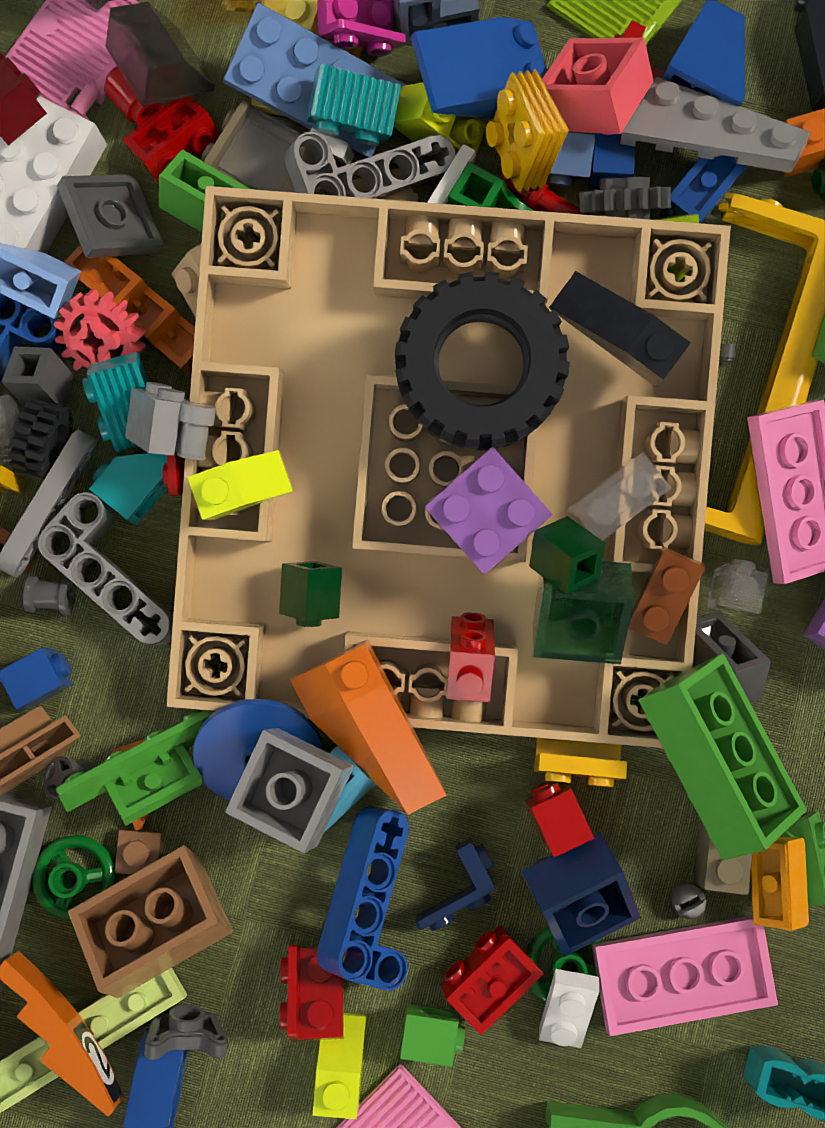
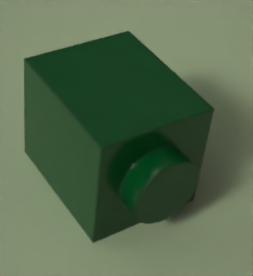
[529,516,605,595]
[279,561,342,627]

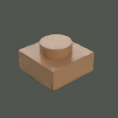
[115,828,164,874]

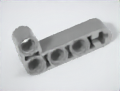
[285,132,456,199]
[38,492,173,646]

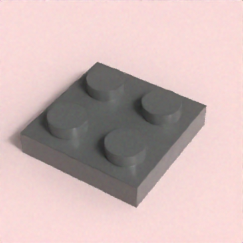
[57,174,164,258]

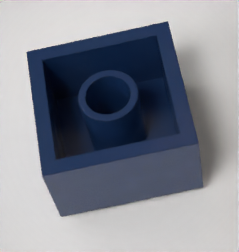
[522,832,641,957]

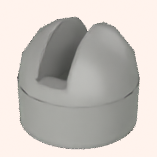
[670,882,706,919]

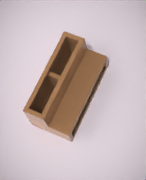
[0,705,81,796]

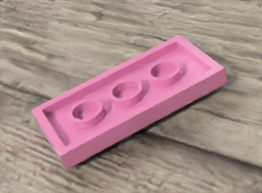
[747,400,825,584]
[592,915,778,1036]

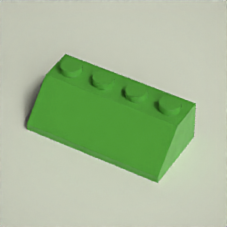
[639,653,807,860]

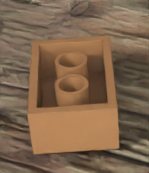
[68,845,233,998]

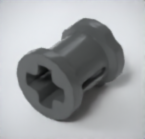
[23,575,76,615]

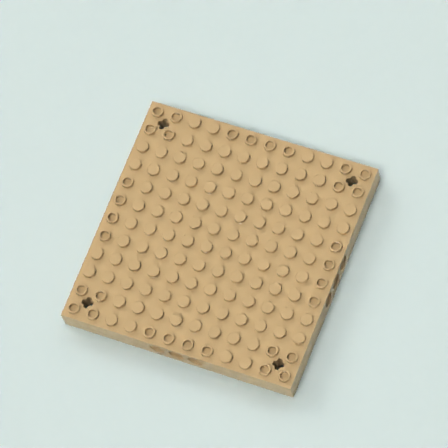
[166,186,731,748]

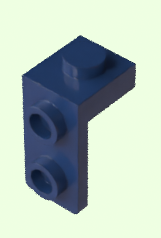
[416,838,496,931]

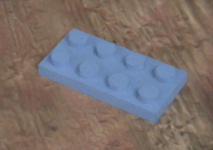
[223,2,405,159]

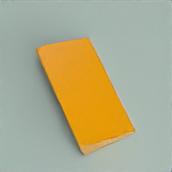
[751,837,809,931]

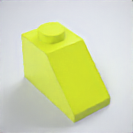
[187,450,294,520]
[312,1013,367,1120]

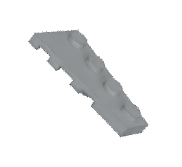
[620,77,811,173]

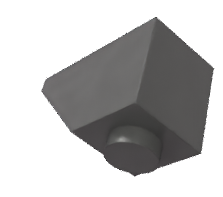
[693,611,771,703]

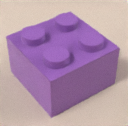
[425,447,553,575]

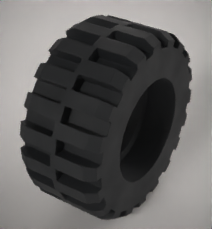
[395,271,570,451]

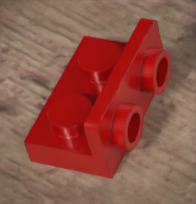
[122,91,220,185]
[440,925,544,1035]
[280,945,344,1041]

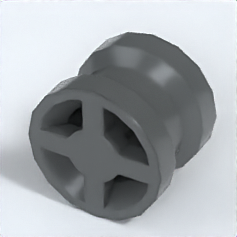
[43,756,96,800]

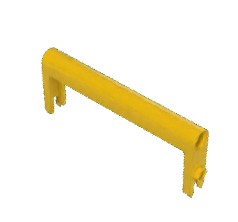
[704,192,825,546]

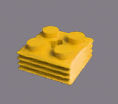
[486,69,569,192]

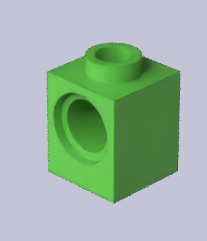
[400,1003,465,1067]

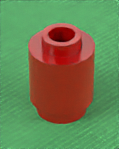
[104,65,163,126]

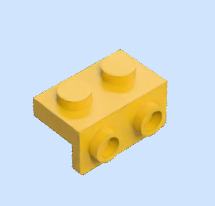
[534,738,627,788]

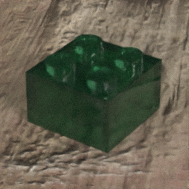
[532,561,635,665]

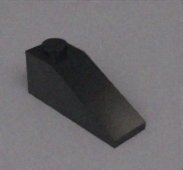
[793,0,825,111]
[549,271,691,386]

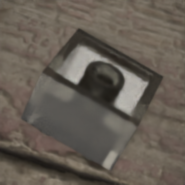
[105,2,215,106]

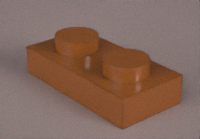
[626,546,705,645]

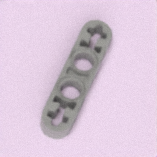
[0,430,98,578]

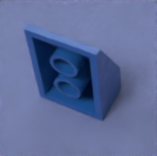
[410,17,548,118]

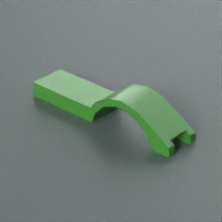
[545,1093,732,1128]

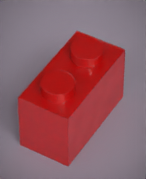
[524,781,595,857]

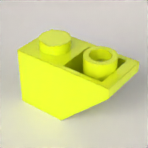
[393,82,487,155]

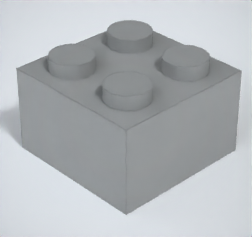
[225,728,354,853]

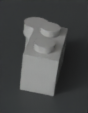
[125,382,216,460]

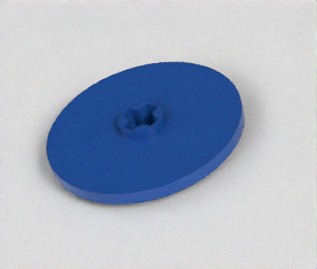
[193,699,323,801]

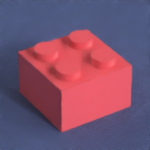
[542,37,654,135]

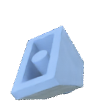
[0,243,81,319]

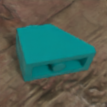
[89,453,168,526]

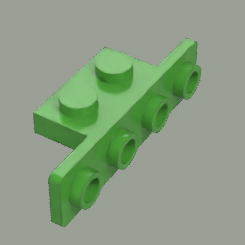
[56,710,215,826]

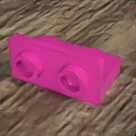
[317,0,406,56]

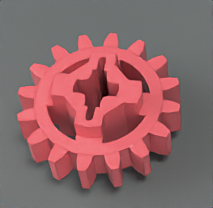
[54,289,146,371]

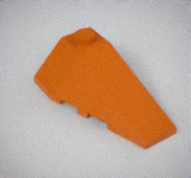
[290,640,447,815]

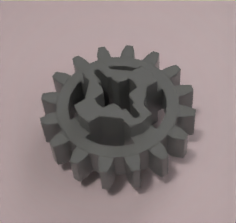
[580,177,671,220]

